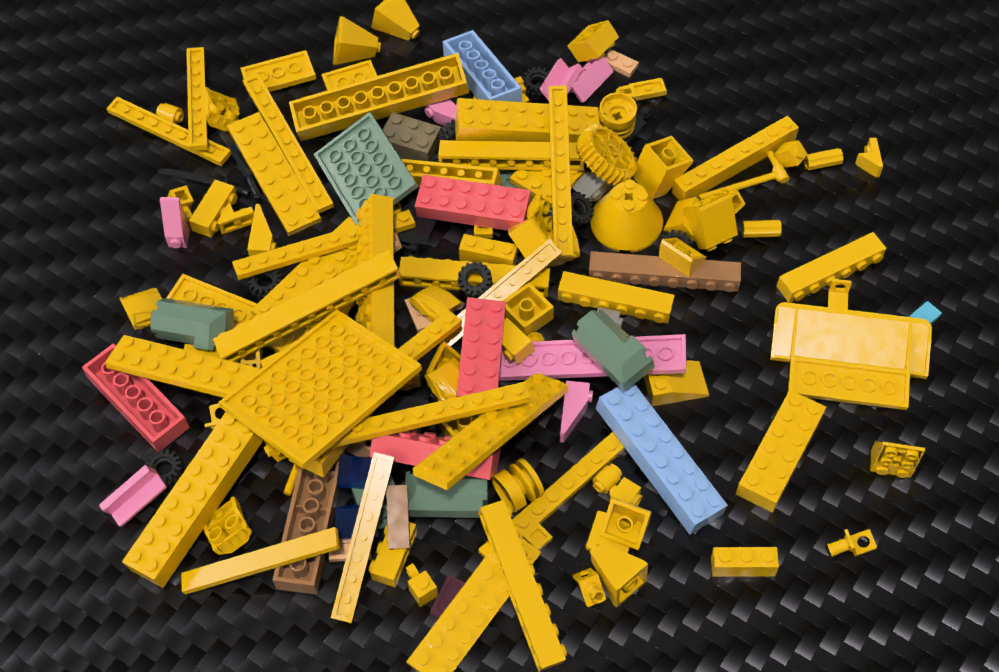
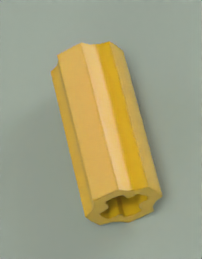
[804,148,843,171]
[742,220,782,238]

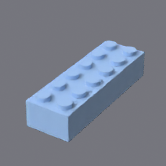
[443,30,522,102]

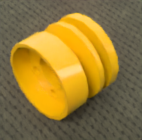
[599,92,637,139]
[491,458,544,513]

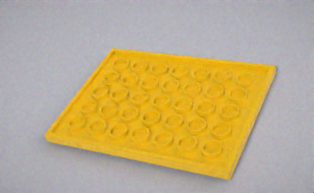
[219,309,422,469]

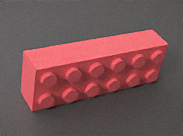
[415,175,532,231]
[456,297,506,397]
[82,343,189,453]
[369,429,501,480]

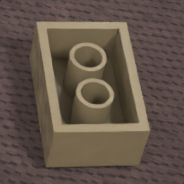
[383,112,441,161]

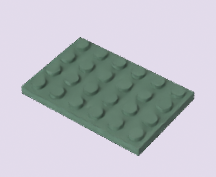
[313,112,419,225]

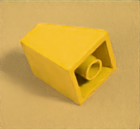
[633,136,694,199]
[683,193,738,251]

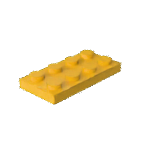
[241,50,316,97]

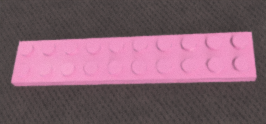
[499,334,686,381]

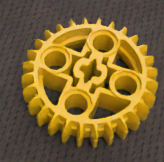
[576,124,637,185]

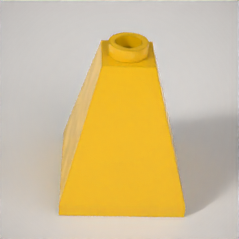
[371,0,420,41]
[333,16,381,65]
[590,543,648,608]

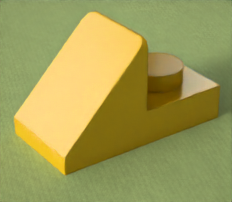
[855,138,883,177]
[218,202,254,234]

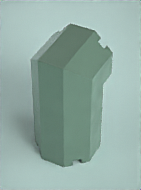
[151,298,234,350]
[572,310,655,392]
[405,471,488,518]

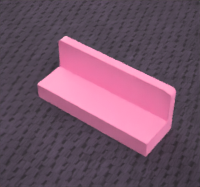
[568,56,613,103]
[540,58,583,101]
[99,465,167,526]

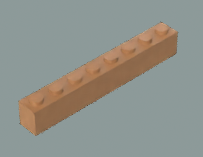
[589,251,741,292]

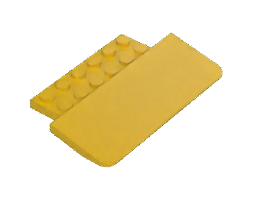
[770,302,932,410]

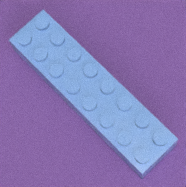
[596,384,728,535]

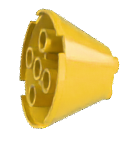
[590,179,663,252]

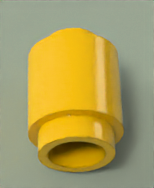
[156,103,184,124]
[593,464,622,494]

